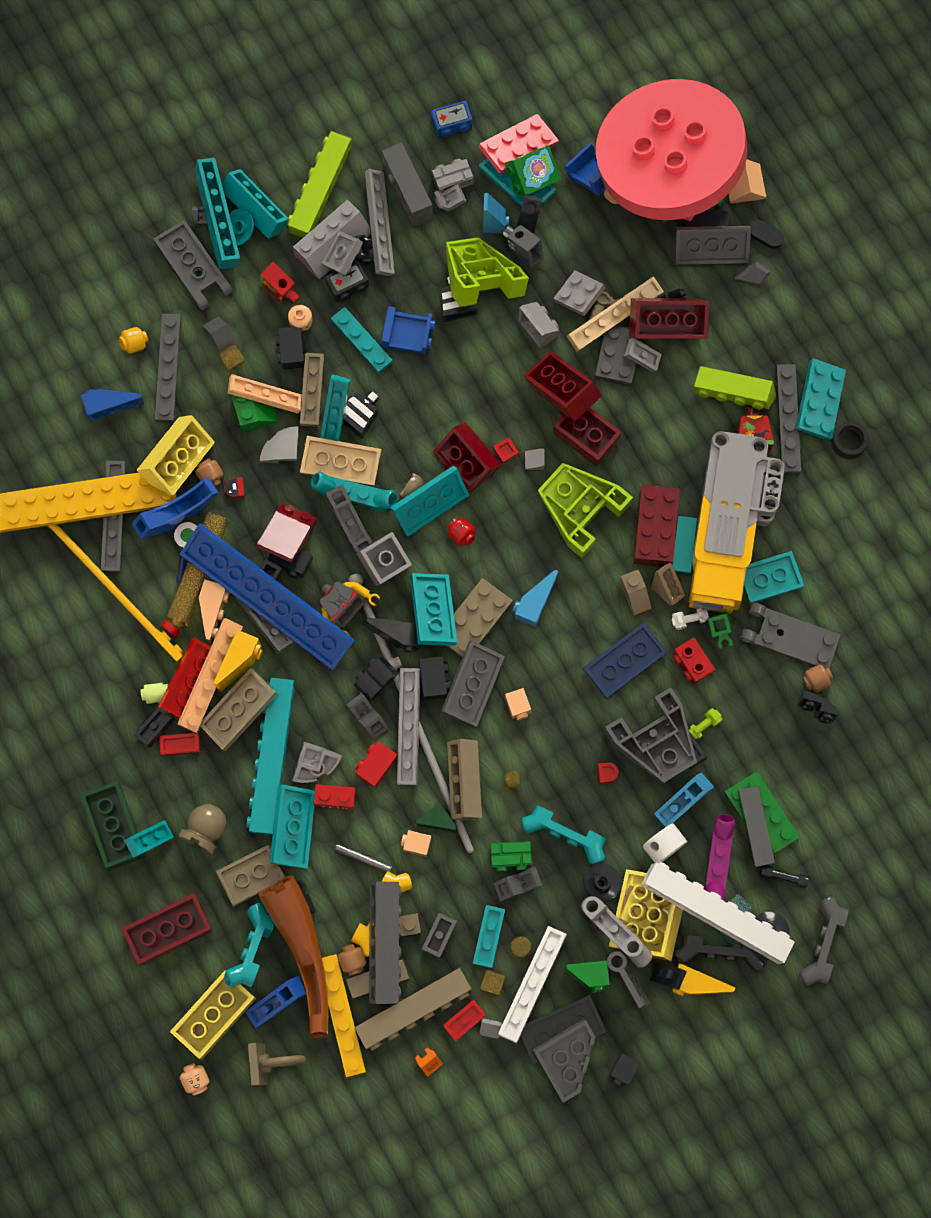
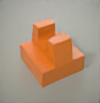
[415,1047,443,1077]

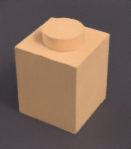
[505,688,531,720]
[401,830,431,857]

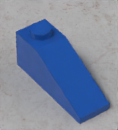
[81,389,144,421]
[245,976,306,1029]

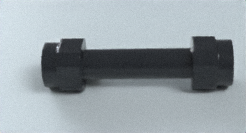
[760,865,809,888]

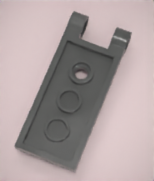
[153,220,233,311]
[739,603,841,669]

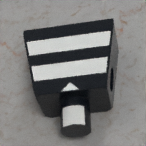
[441,277,478,323]
[343,391,379,439]

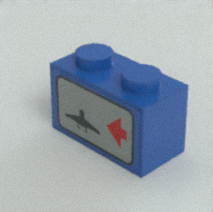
[431,101,472,137]

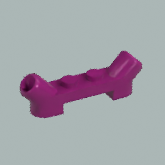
[704,814,735,901]

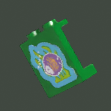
[505,145,561,197]

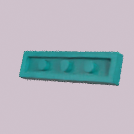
[331,307,393,374]
[320,374,351,442]

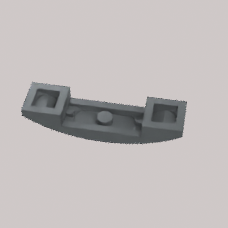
[325,484,373,558]

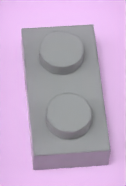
[624,338,662,372]

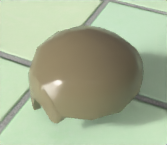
[399,473,424,499]

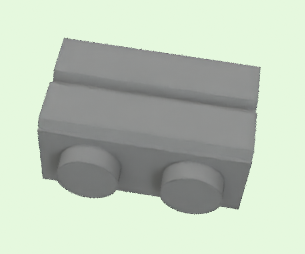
[432,159,474,192]

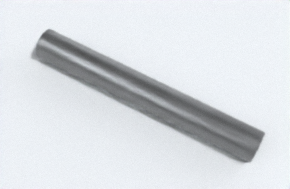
[335,844,392,873]

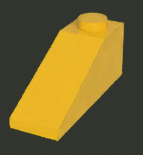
[672,964,735,996]

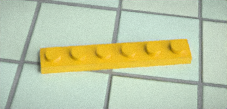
[322,954,366,1077]

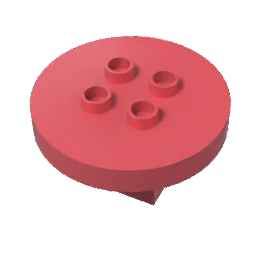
[596,79,747,222]

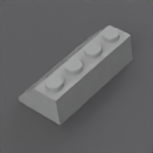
[293,200,371,280]

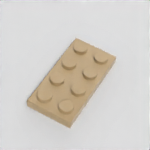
[300,436,382,487]

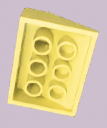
[609,869,683,961]

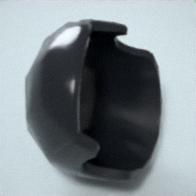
[354,235,374,263]

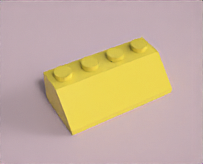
[137,415,215,496]

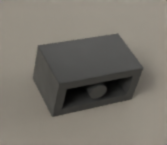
[422,913,457,959]

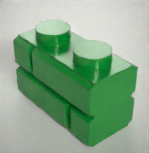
[490,841,532,872]

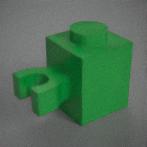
[708,612,734,649]

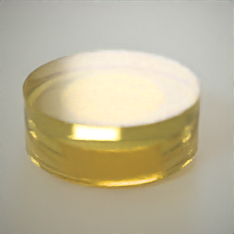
[511,937,531,957]

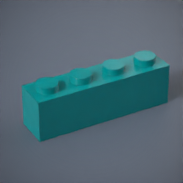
[222,169,289,239]

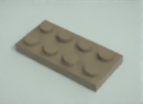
[445,578,513,658]
[200,668,278,751]

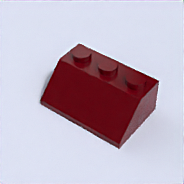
[433,423,502,493]

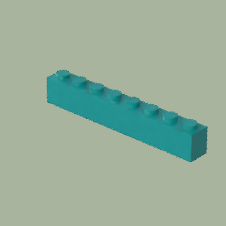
[246,678,295,836]

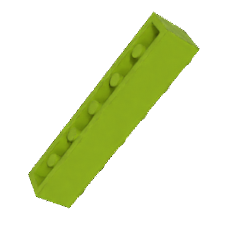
[287,131,352,238]

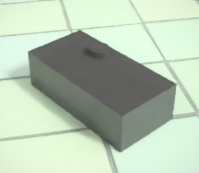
[382,142,433,228]

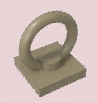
[248,1043,306,1086]

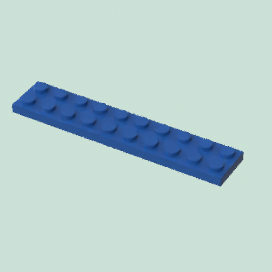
[180,524,355,670]

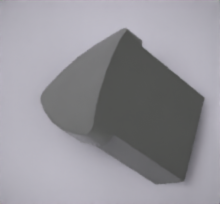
[192,205,208,228]

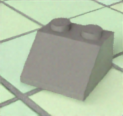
[518,302,559,349]

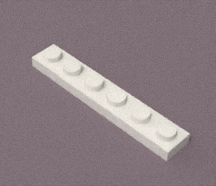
[498,926,567,1044]

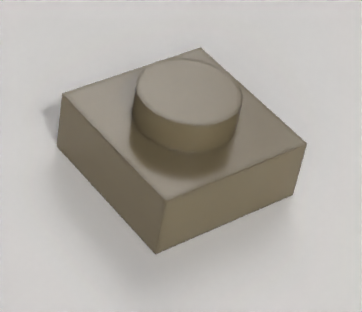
[399,913,421,937]

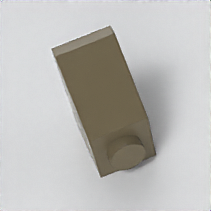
[619,569,652,616]

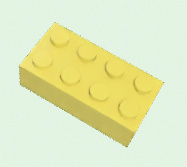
[170,971,256,1060]

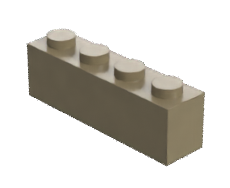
[447,739,482,821]

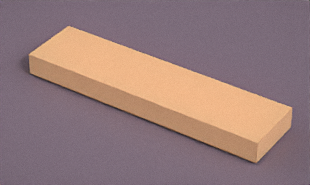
[228,374,302,414]

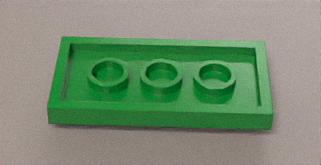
[724,772,800,854]

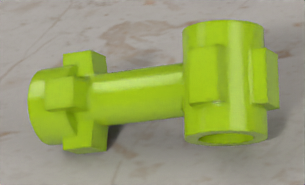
[689,708,723,739]

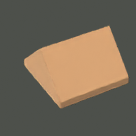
[728,160,766,204]

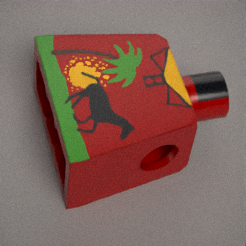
[259,262,300,305]
[738,406,774,450]

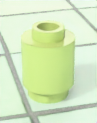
[141,683,168,704]

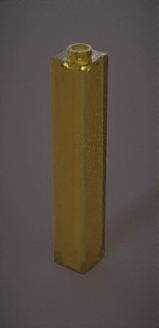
[167,512,228,628]

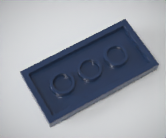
[583,622,667,699]

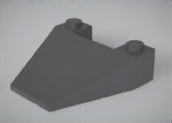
[604,688,697,783]

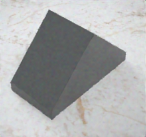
[203,316,239,356]

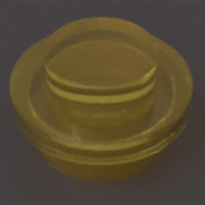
[505,769,521,789]

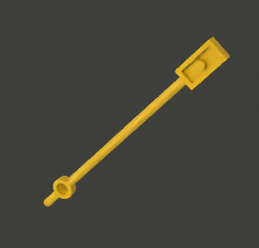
[48,524,184,664]

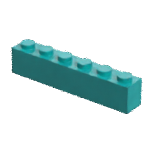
[194,158,240,270]

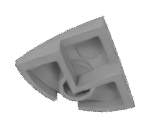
[260,426,299,463]
[292,742,342,783]

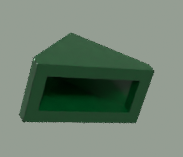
[417,804,456,832]

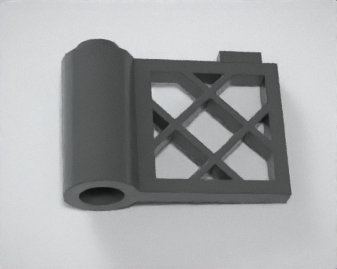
[607,951,650,1008]

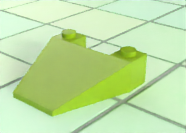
[446,237,529,307]
[538,463,633,558]

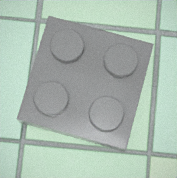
[322,231,363,275]
[553,270,605,316]

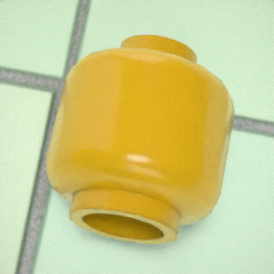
[119,327,148,354]

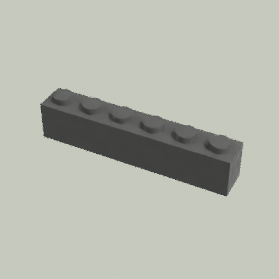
[369,881,401,1004]

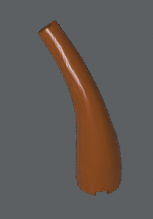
[259,875,328,1038]

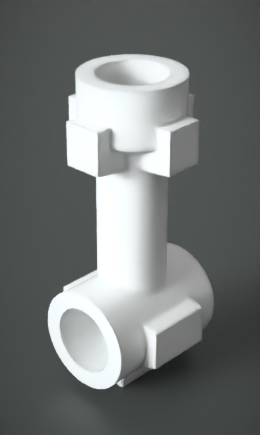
[671,608,709,630]

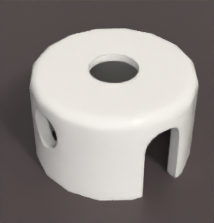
[643,823,687,863]

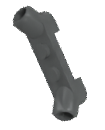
[799,896,849,986]

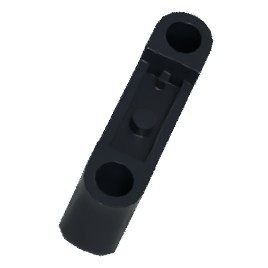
[674,935,767,973]

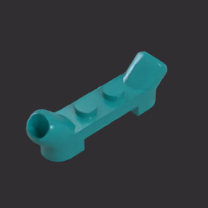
[311,472,398,512]
[521,805,606,865]
[224,903,275,988]

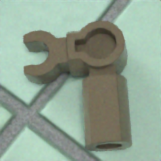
[588,292,620,321]

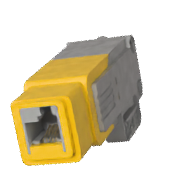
[689,431,784,614]

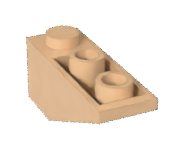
[199,580,230,644]

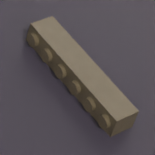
[354,968,471,1051]

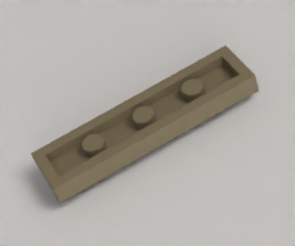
[300,353,324,427]

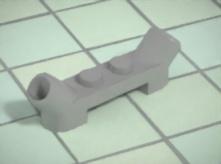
[581,896,652,968]

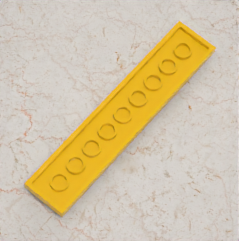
[0,473,177,533]

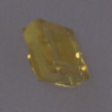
[219,344,245,370]
[480,970,505,996]

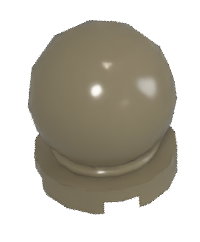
[179,804,227,854]

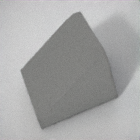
[525,449,545,470]
[480,1019,502,1038]

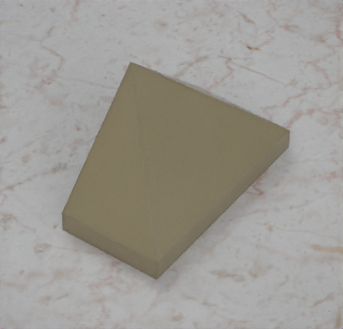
[651,563,685,605]

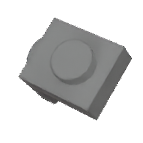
[434,184,467,212]

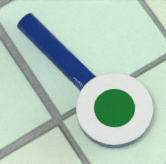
[174,522,197,583]

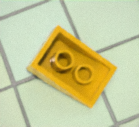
[214,630,263,692]

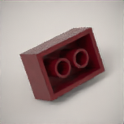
[553,408,622,467]

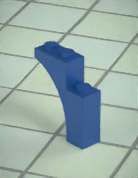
[132,477,219,539]

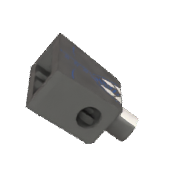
[503,225,544,269]

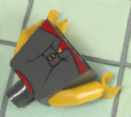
[320,582,380,636]

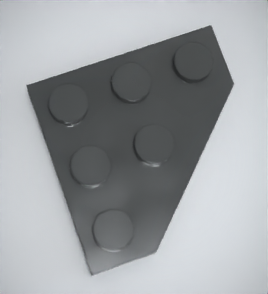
[533,1019,596,1103]

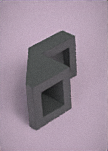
[346,693,389,740]
[493,867,542,902]

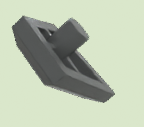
[735,261,771,286]

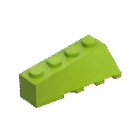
[694,366,776,409]

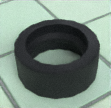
[831,421,869,459]

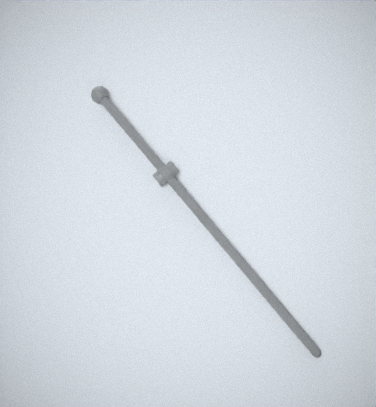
[348,573,474,853]

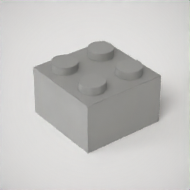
[356,532,412,586]

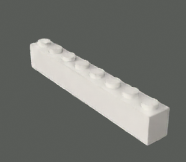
[641,862,794,964]

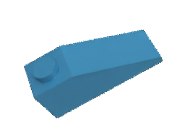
[483,193,509,234]
[513,570,558,627]
[654,773,714,827]

